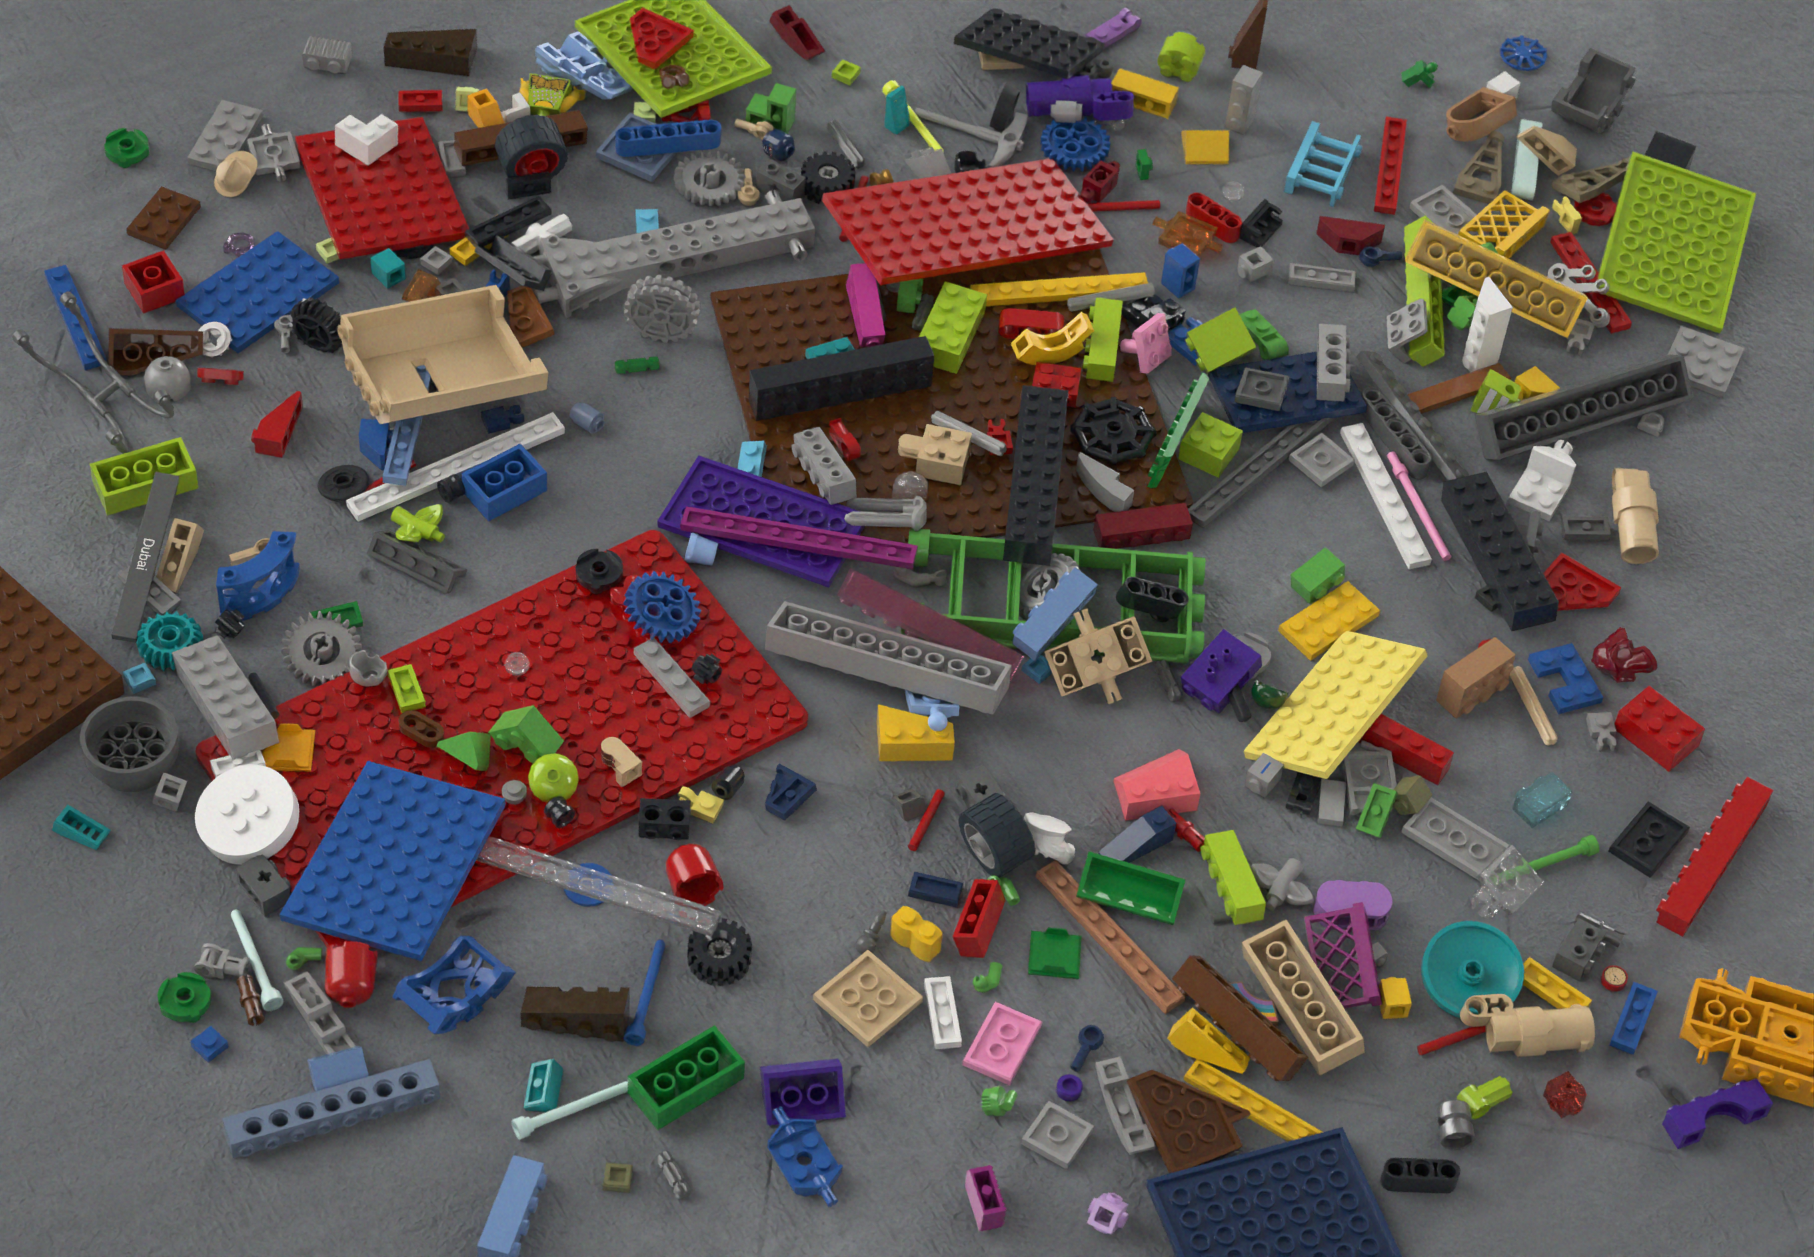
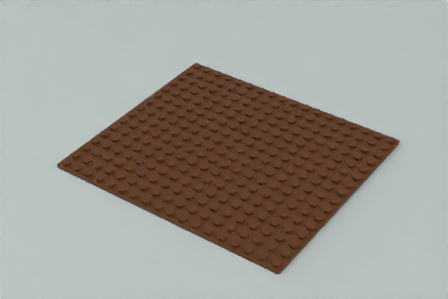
[710,249,1193,559]

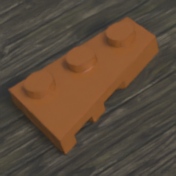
[507,285,555,348]

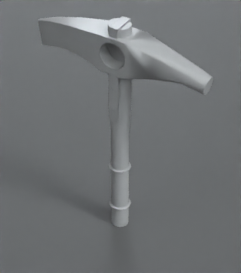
[915,108,1027,168]

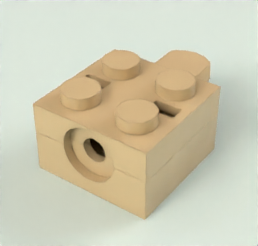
[898,424,972,485]

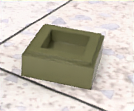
[603,1162,633,1193]

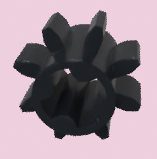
[215,609,245,639]
[692,654,722,684]

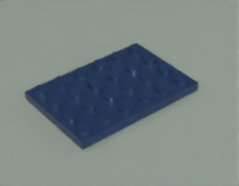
[1208,352,1367,433]

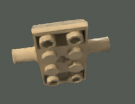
[1044,608,1152,704]

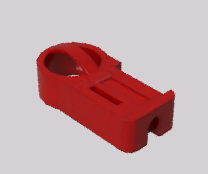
[829,418,861,462]

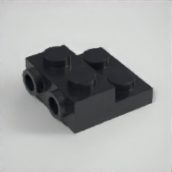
[1121,294,1186,331]

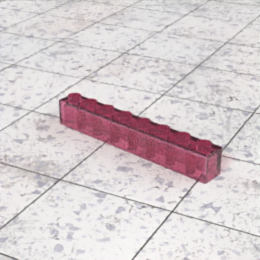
[837,568,1024,682]

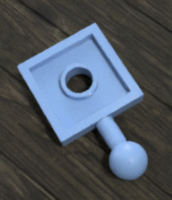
[905,690,960,731]

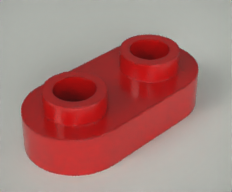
[197,368,244,385]

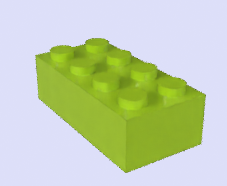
[919,282,988,374]
[90,437,199,516]

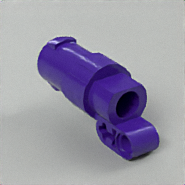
[1026,75,1134,121]

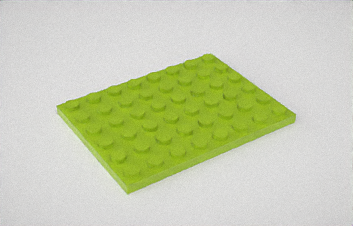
[575,0,772,118]
[1597,152,1756,334]

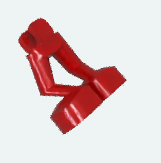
[661,99,711,123]

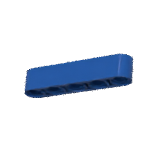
[615,120,722,157]

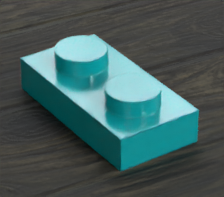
[805,337,855,359]

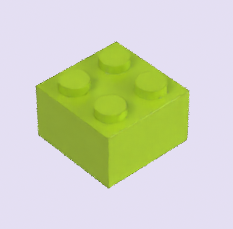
[1178,412,1243,478]

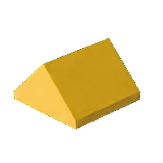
[1181,130,1229,164]

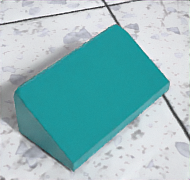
[524,1059,563,1113]

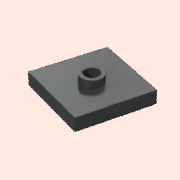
[1235,368,1290,411]

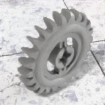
[674,149,746,206]
[1019,553,1081,620]
[281,610,362,686]

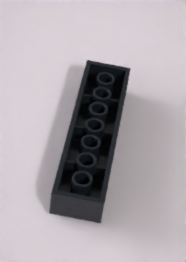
[749,336,934,421]
[1441,472,1559,632]

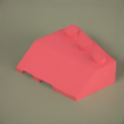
[1114,749,1200,821]

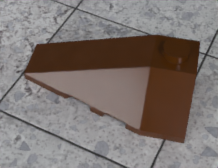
[1228,0,1268,70]
[108,328,203,376]

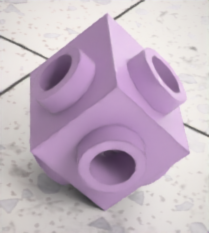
[1087,1193,1129,1234]

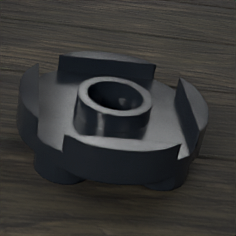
[575,549,623,594]

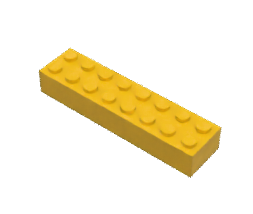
[1405,219,1588,338]

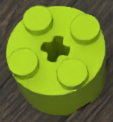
[1157,32,1205,82]

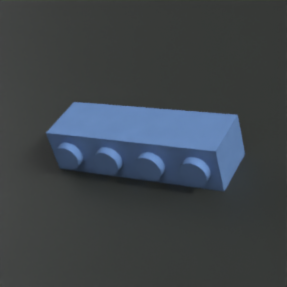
[1013,567,1098,661]
[477,1155,547,1257]

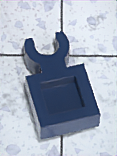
[481,405,524,434]

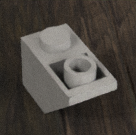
[905,147,951,179]

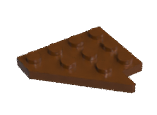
[1127,1069,1251,1174]

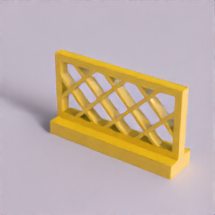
[1458,190,1550,259]

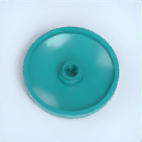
[1421,921,1524,1019]

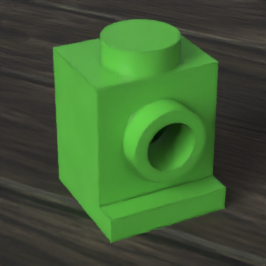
[897,279,923,313]

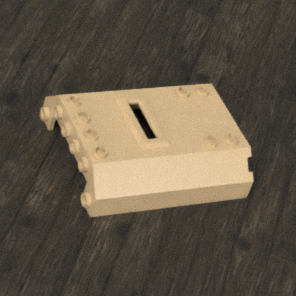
[338,285,548,424]

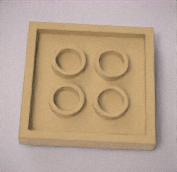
[813,950,923,1047]

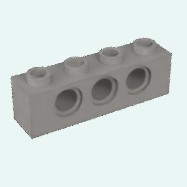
[1317,324,1350,402]

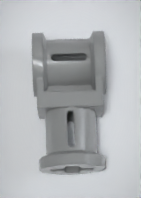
[194,943,250,979]

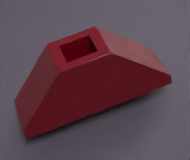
[1316,216,1385,256]

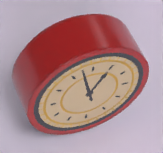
[1601,966,1628,992]

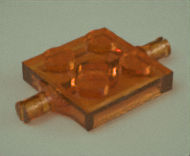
[1153,211,1223,258]

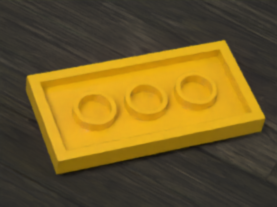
[1278,581,1380,661]

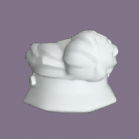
[1024,813,1075,865]

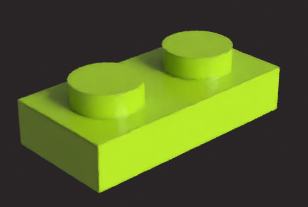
[388,664,426,713]

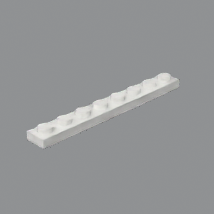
[1340,423,1432,569]

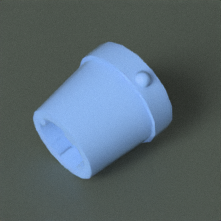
[684,532,718,566]

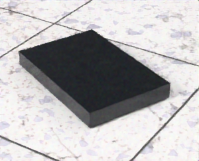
[1608,801,1690,878]

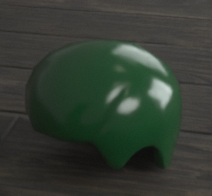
[1251,680,1288,710]

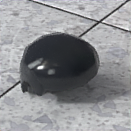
[954,151,987,173]

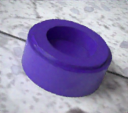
[1056,1074,1083,1102]

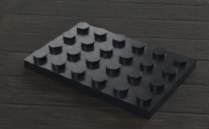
[954,8,1105,79]

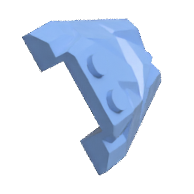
[535,31,632,100]

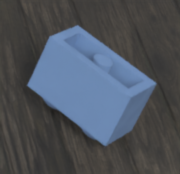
[307,1046,369,1091]

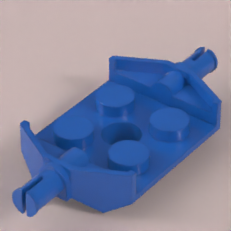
[767,1107,843,1207]

